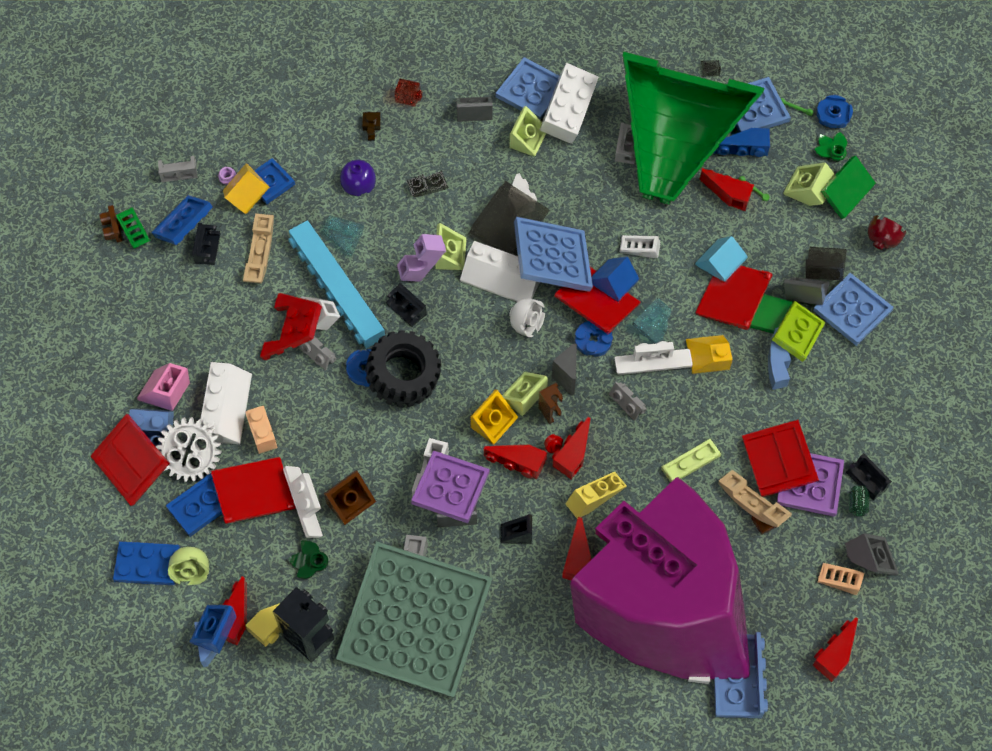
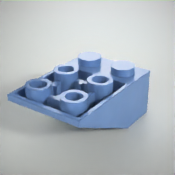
[129,408,174,452]

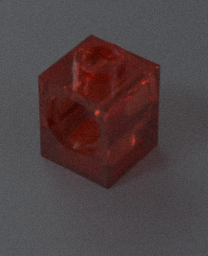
[394,78,423,107]

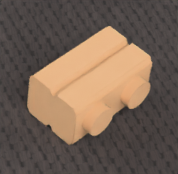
[245,406,278,454]

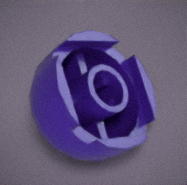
[340,159,376,196]

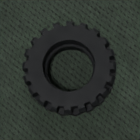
[365,330,441,407]

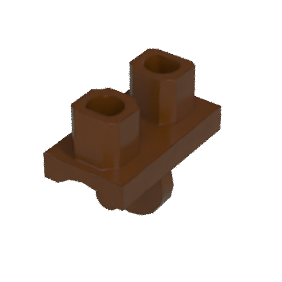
[99,205,132,243]

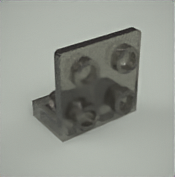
[805,247,847,281]

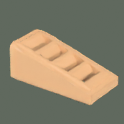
[818,563,864,595]

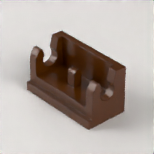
[538,383,563,424]

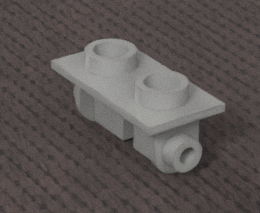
[299,336,337,371]
[609,382,647,421]

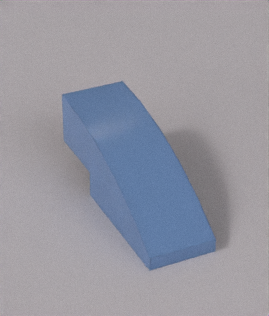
[768,327,791,390]

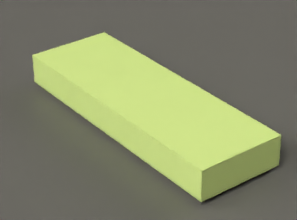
[661,439,721,482]

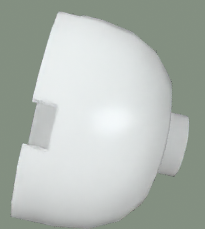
[510,298,545,337]

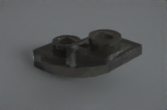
[407,170,449,197]

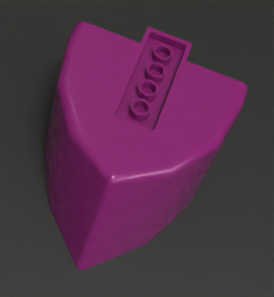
[570,477,750,679]

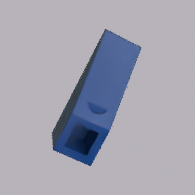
[714,128,770,157]

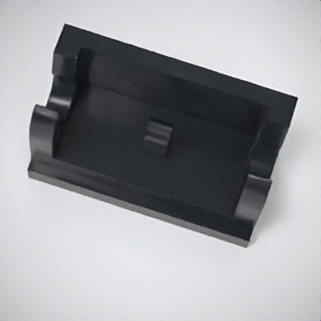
[192,223,221,265]
[386,283,427,327]
[846,453,892,501]

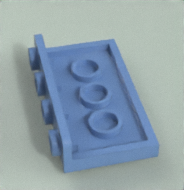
[714,632,768,718]

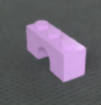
[397,234,446,282]

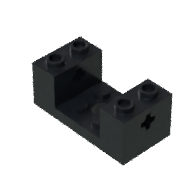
[273,586,334,663]

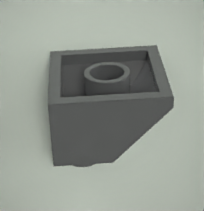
[845,533,899,575]

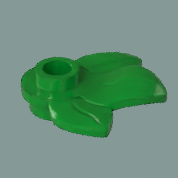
[815,132,848,161]

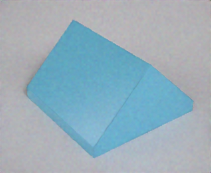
[695,236,748,282]

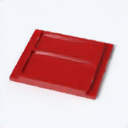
[91,414,170,506]
[742,420,819,497]

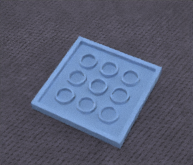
[514,217,593,292]

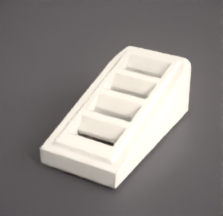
[620,235,660,258]

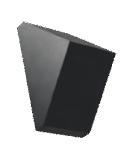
[501,514,532,544]

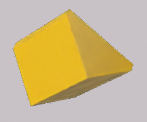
[223,163,270,214]
[471,389,518,444]

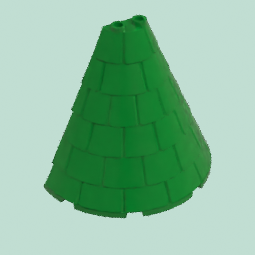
[622,51,764,205]

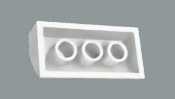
[460,241,540,302]
[201,362,252,444]

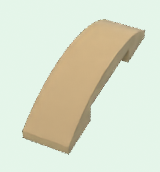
[243,213,274,284]
[719,470,792,527]

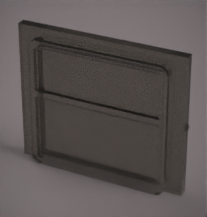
[468,181,550,256]

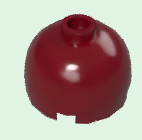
[868,215,906,250]

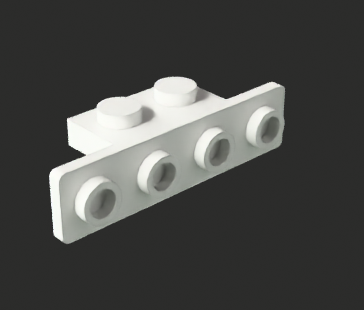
[615,341,693,375]
[283,466,323,538]

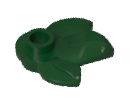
[288,540,329,579]

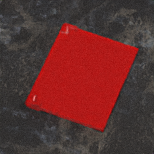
[696,265,773,330]
[554,267,641,334]
[211,457,296,524]

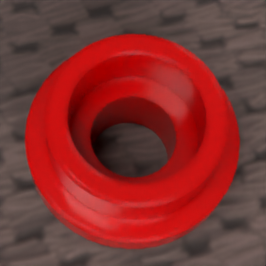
[544,434,563,453]

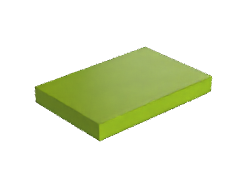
[772,301,826,362]

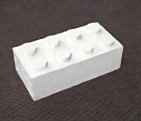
[539,63,599,144]

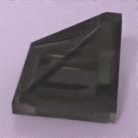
[701,60,721,77]

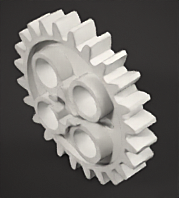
[156,417,222,482]

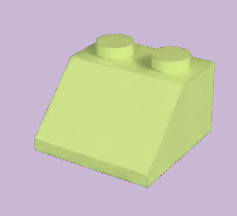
[783,162,835,206]

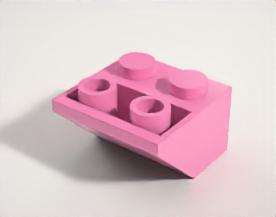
[137,363,190,411]

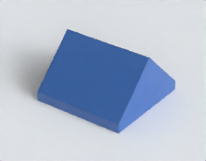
[591,257,639,302]
[190,605,237,654]

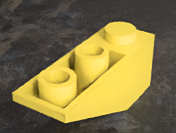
[565,472,627,519]
[246,603,280,647]

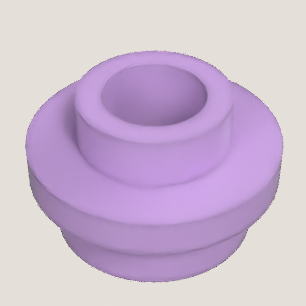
[218,167,236,184]

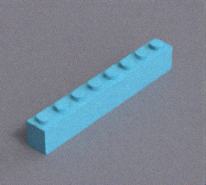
[288,220,385,349]

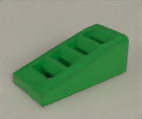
[116,207,150,249]

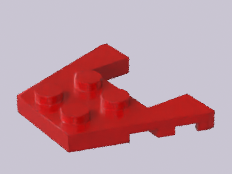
[260,293,322,360]

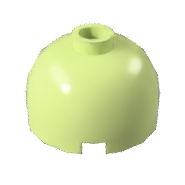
[168,547,209,585]

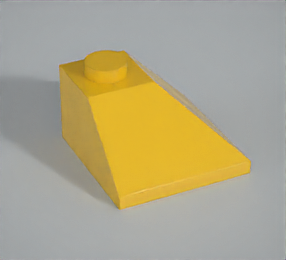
[686,335,733,374]

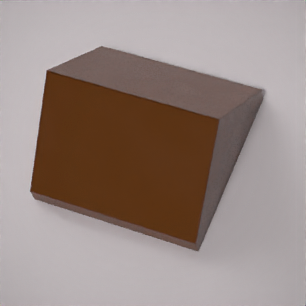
[324,470,376,525]

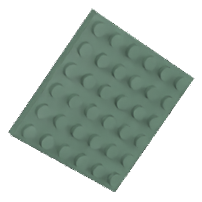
[336,541,493,698]

